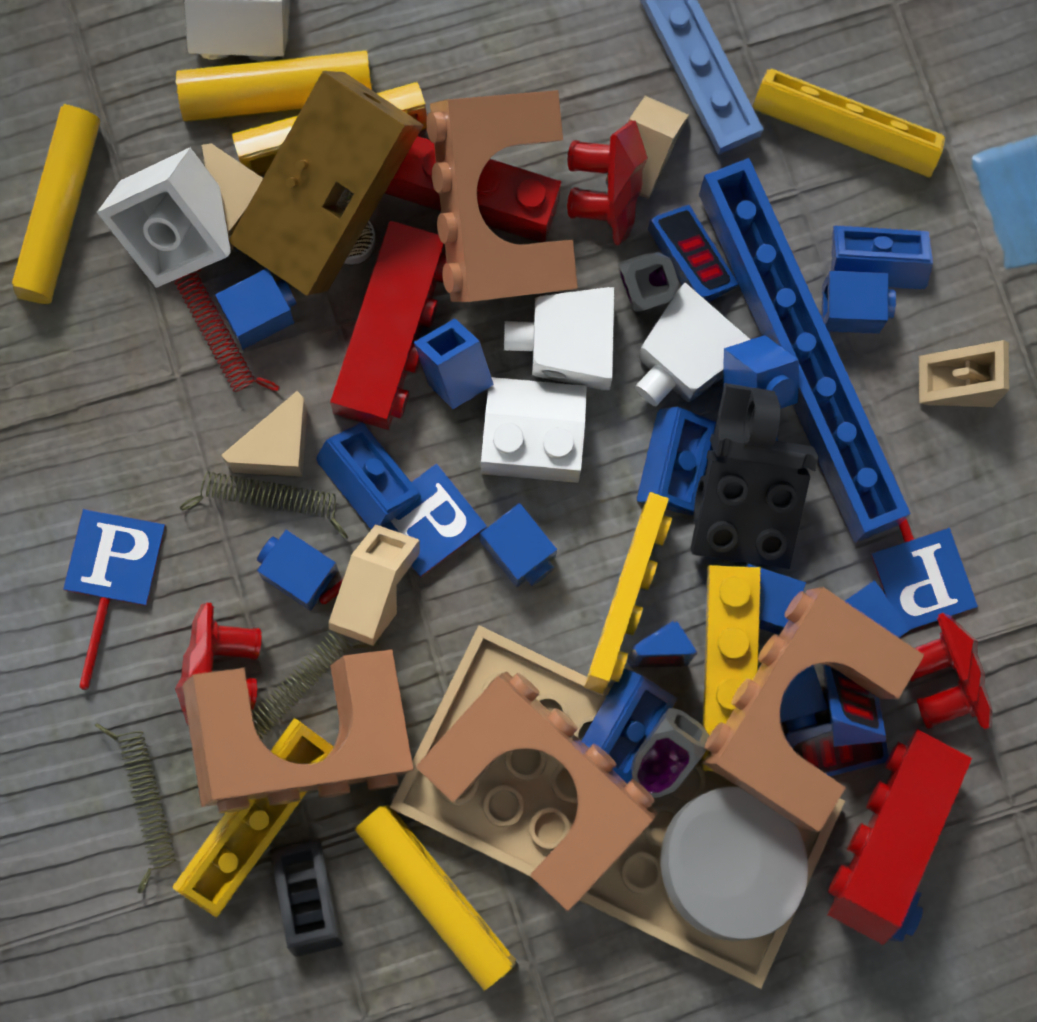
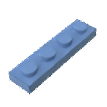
[640,0,763,155]

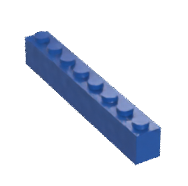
[699,158,911,543]

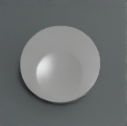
[661,787,808,941]

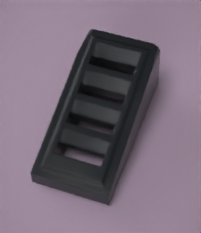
[270,838,343,956]

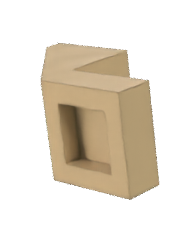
[328,524,420,646]

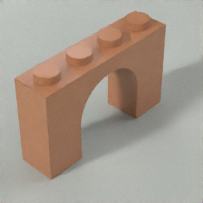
[427,90,578,302]
[702,587,924,832]
[182,649,413,813]
[416,671,658,911]

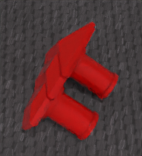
[567,120,648,245]
[175,602,262,726]
[909,613,993,730]

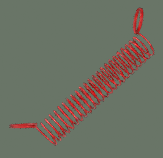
[175,268,280,392]

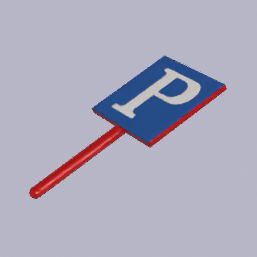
[319,463,487,604]
[63,509,166,690]
[871,518,978,629]

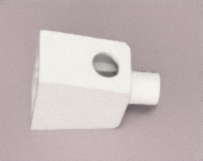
[635,283,750,406]
[504,287,614,390]

